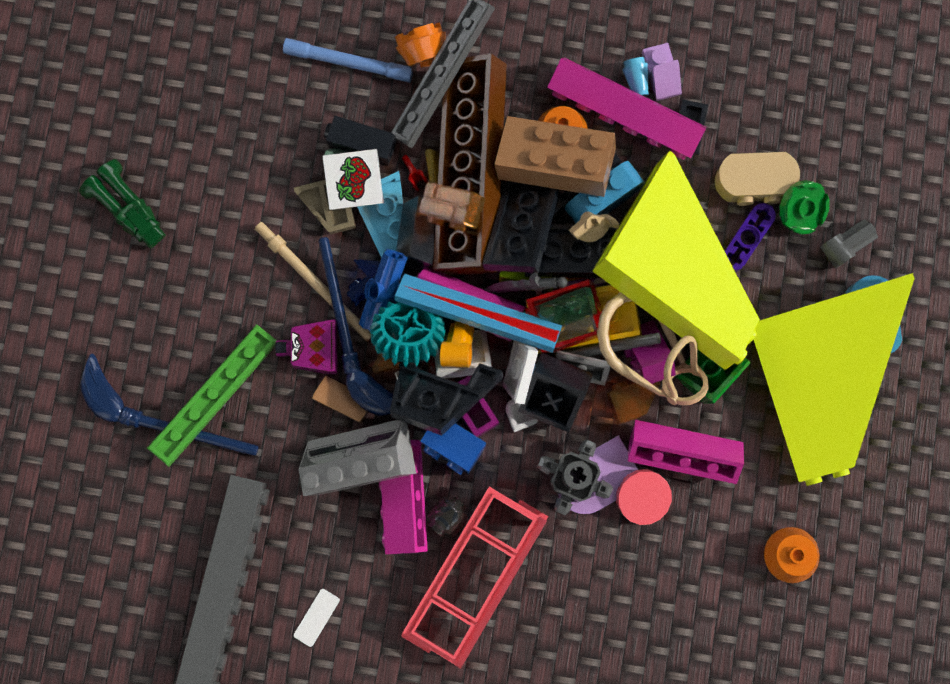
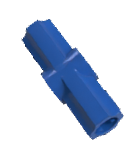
[359,249,407,331]

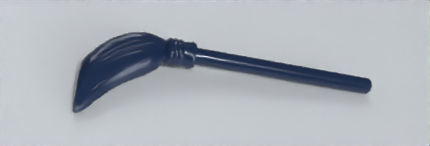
[318,237,393,416]
[80,353,259,456]

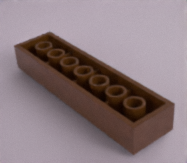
[433,53,507,275]

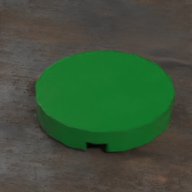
[780,180,830,235]

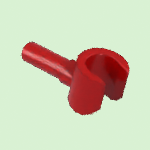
[402,155,429,191]

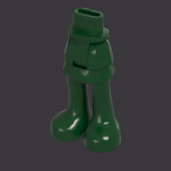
[79,159,166,249]

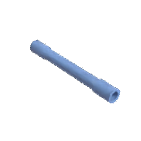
[283,38,414,83]

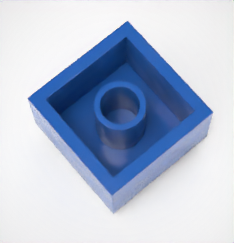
[420,423,486,475]

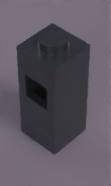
[324,116,397,166]
[396,196,437,271]

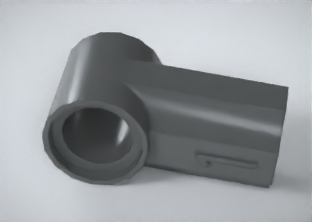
[820,219,878,269]

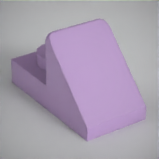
[642,43,682,101]

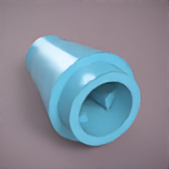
[622,57,649,96]

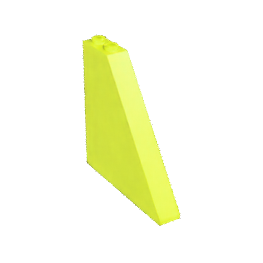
[593,150,760,370]
[753,273,915,486]

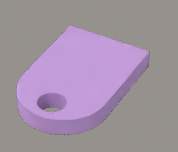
[558,435,638,514]

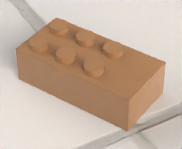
[495,116,616,197]

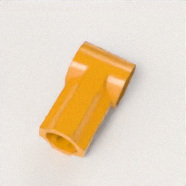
[440,321,474,368]

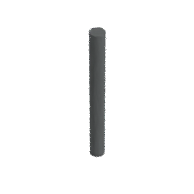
[555,333,661,357]

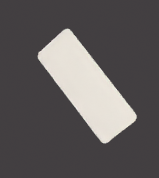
[294,589,340,647]

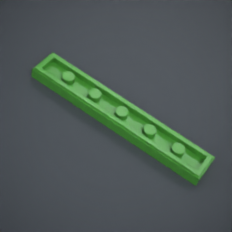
[147,325,276,467]

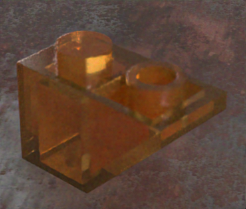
[607,380,662,425]

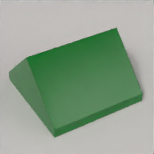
[675,350,750,404]

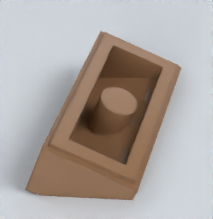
[312,376,368,424]

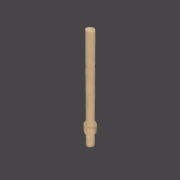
[255,222,372,342]

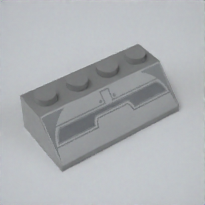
[299,420,416,496]

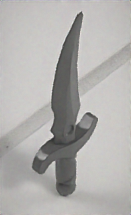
[484,270,567,297]

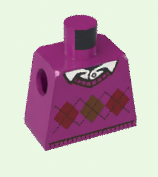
[275,320,338,375]

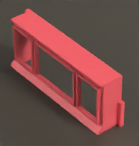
[401,486,549,669]

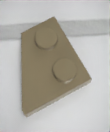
[294,180,356,234]

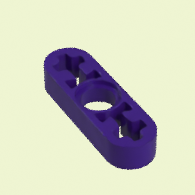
[725,203,775,272]

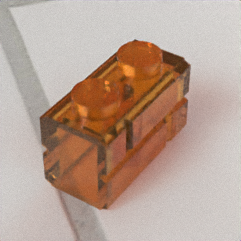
[418,182,485,232]

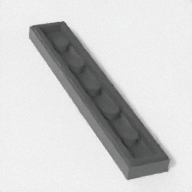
[391,0,495,148]

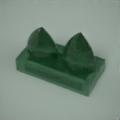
[537,287,598,327]

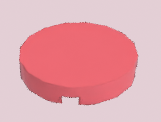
[616,469,672,525]

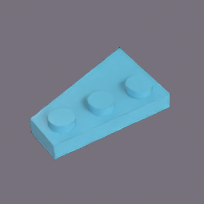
[357,171,403,258]

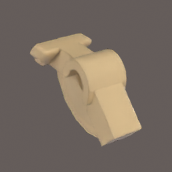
[569,211,619,242]

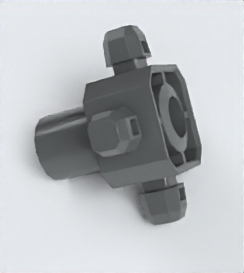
[537,439,613,516]

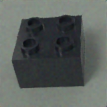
[518,353,593,433]

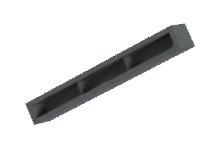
[176,475,270,684]

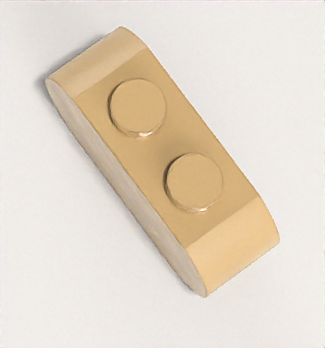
[715,152,800,206]

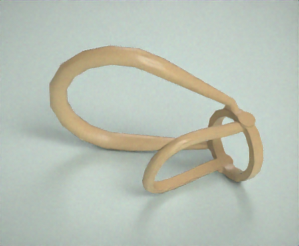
[597,292,708,405]

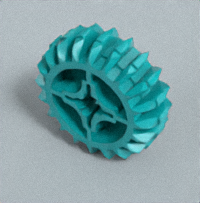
[370,301,445,367]

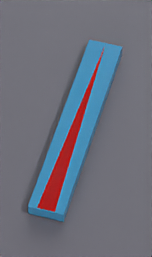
[395,274,562,353]

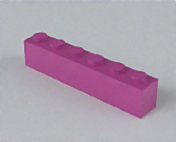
[547,58,707,160]

